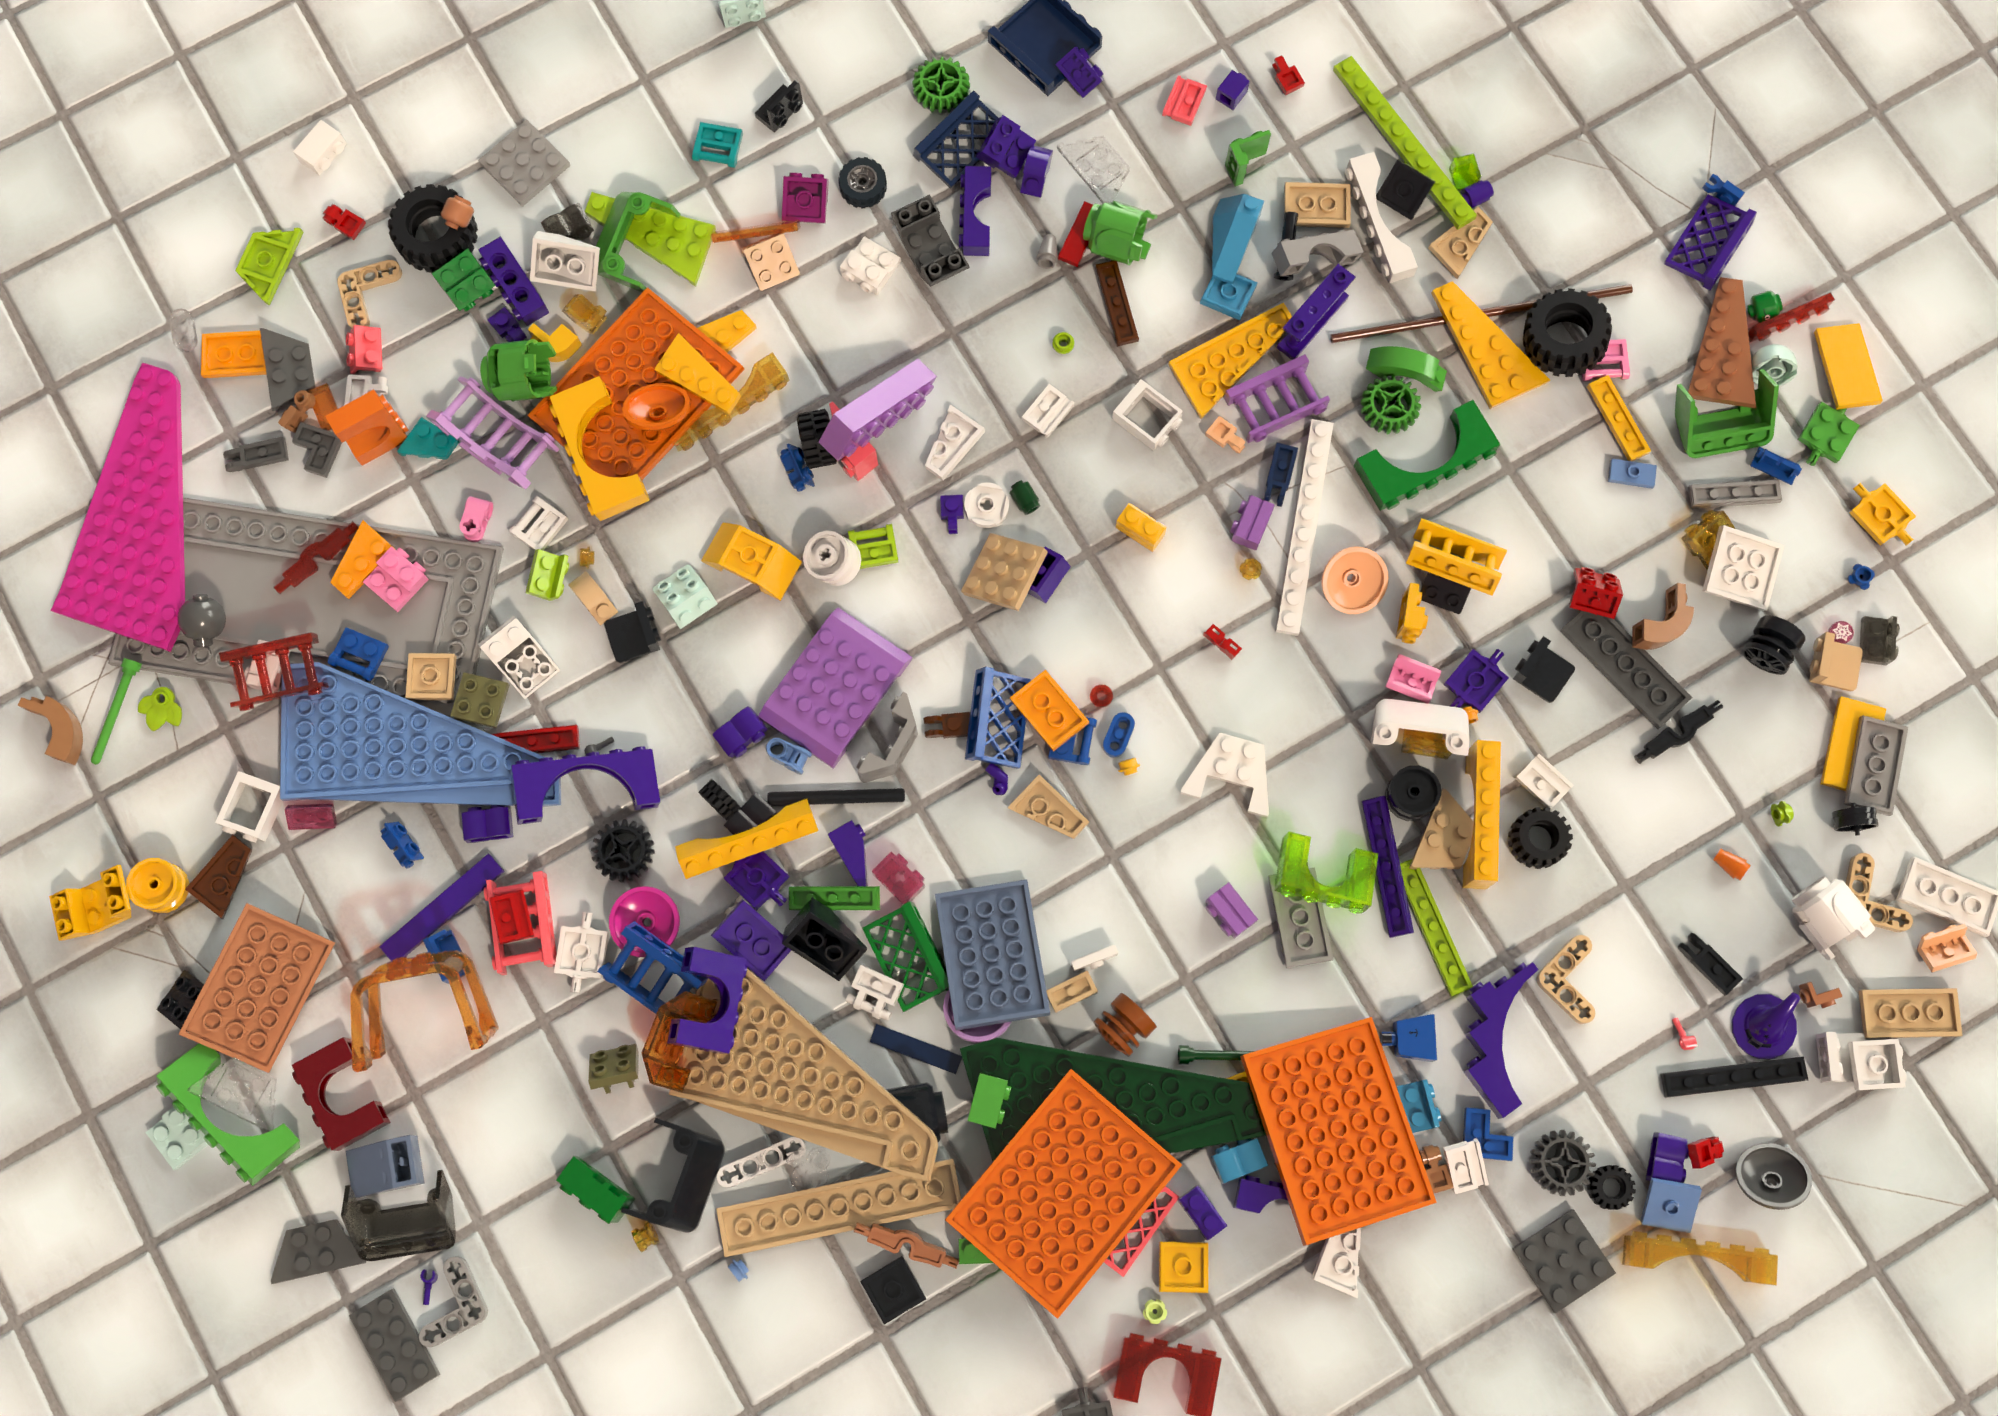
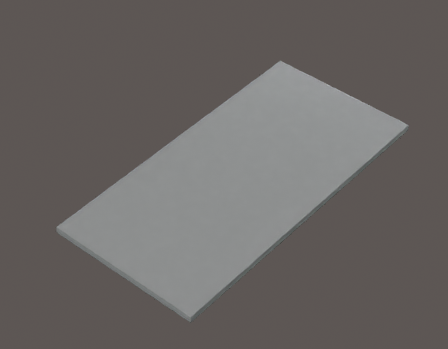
[108,497,504,721]

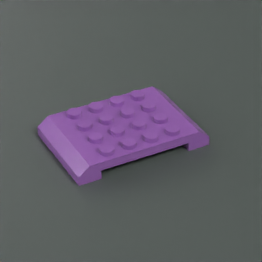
[758,608,912,769]

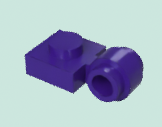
[487,307,527,342]

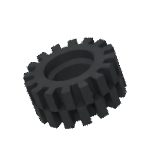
[698,779,741,821]
[1587,1165,1636,1210]

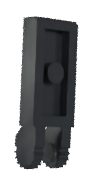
[1678,933,1743,996]

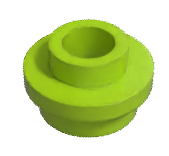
[1052,332,1074,354]

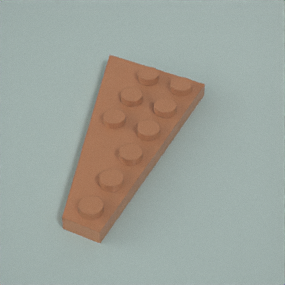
[1688,277,1756,408]

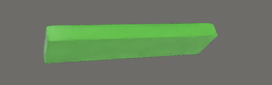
[789,886,880,910]

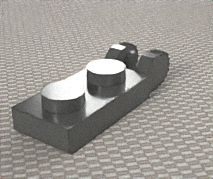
[223,437,289,472]

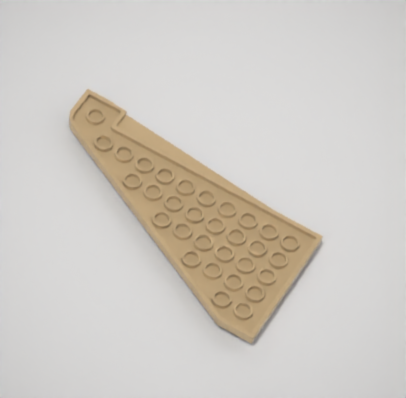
[669,968,938,1182]

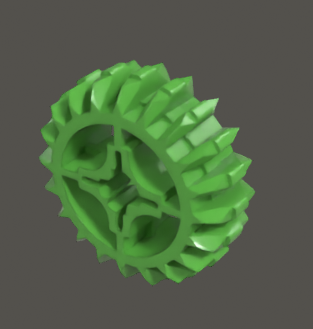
[912,56,970,114]
[1360,375,1421,435]

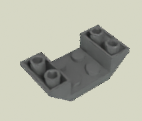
[891,194,970,287]

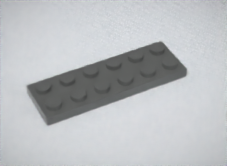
[1560,611,1693,729]

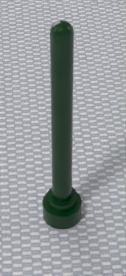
[1178,1045,1254,1065]

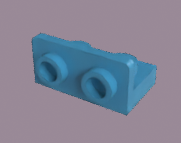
[1397,1079,1441,1133]

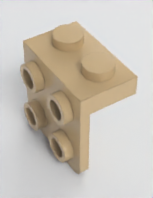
[1809,632,1863,691]

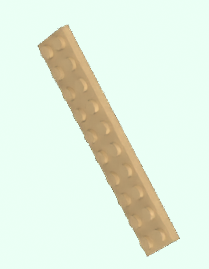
[716,1159,962,1257]

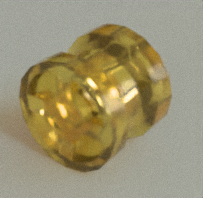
[631,1222,660,1252]

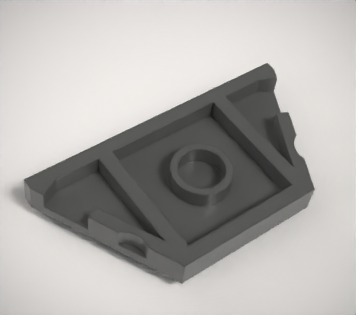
[260,328,315,411]
[271,1220,366,1284]

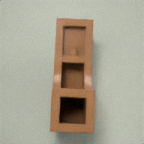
[1632,583,1694,650]
[18,696,83,765]

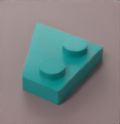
[397,417,459,460]

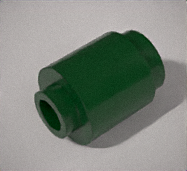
[1009,480,1040,515]

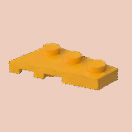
[330,520,396,599]

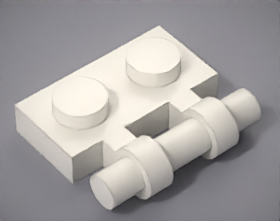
[344,375,388,405]
[846,965,904,1021]

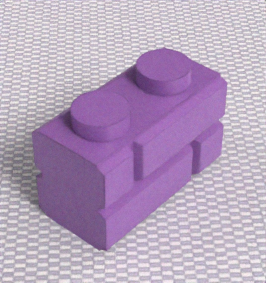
[1230,495,1275,550]
[1205,882,1258,939]

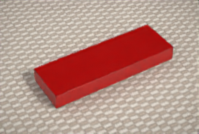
[1058,201,1093,267]

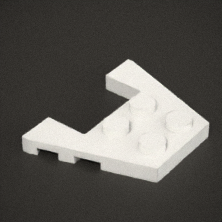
[1180,733,1269,818]

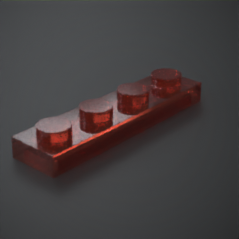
[1748,292,1835,342]

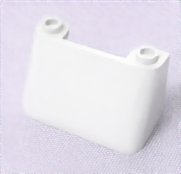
[1371,699,1469,756]

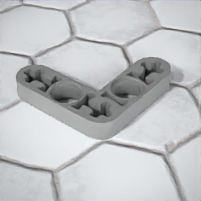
[419,1256,488,1347]

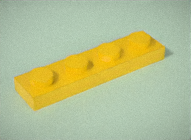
[1587,375,1651,461]

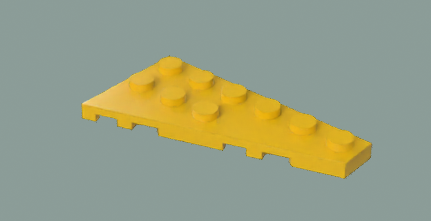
[1431,281,1550,409]

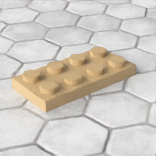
[1859,988,1963,1038]

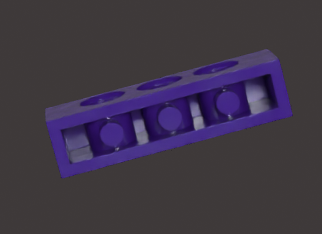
[478,236,549,326]

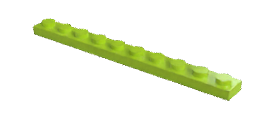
[1333,56,1477,230]

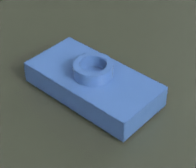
[1608,459,1657,489]

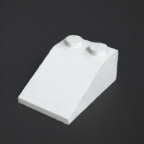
[530,231,600,292]

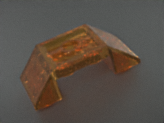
[641,991,717,1093]

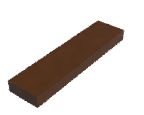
[1095,260,1139,347]

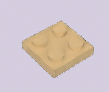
[405,653,457,700]

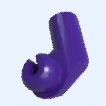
[985,763,1008,795]

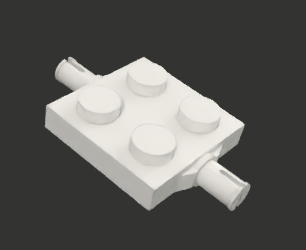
[554,912,609,993]

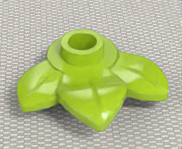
[138,687,182,731]

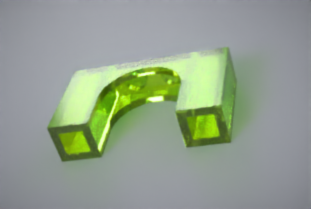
[1274,832,1378,914]

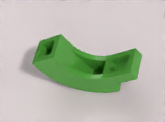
[1366,346,1447,392]

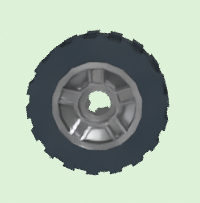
[838,157,887,209]

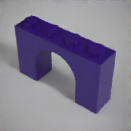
[667,947,747,1054]

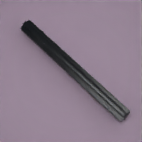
[767,788,905,806]

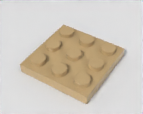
[961,533,1048,611]

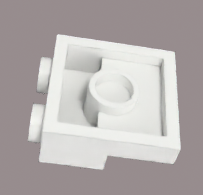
[840,236,901,296]
[1848,1039,1907,1091]

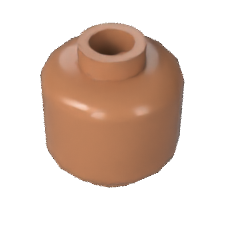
[441,195,474,230]

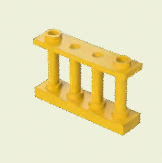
[1406,518,1507,596]

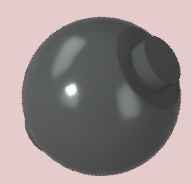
[177,594,226,647]

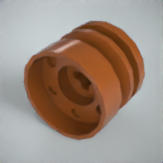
[1093,993,1157,1057]

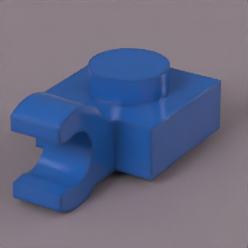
[1702,174,1745,206]

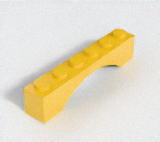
[675,799,818,879]

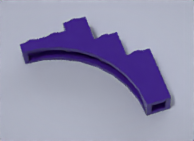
[1463,962,1539,1119]

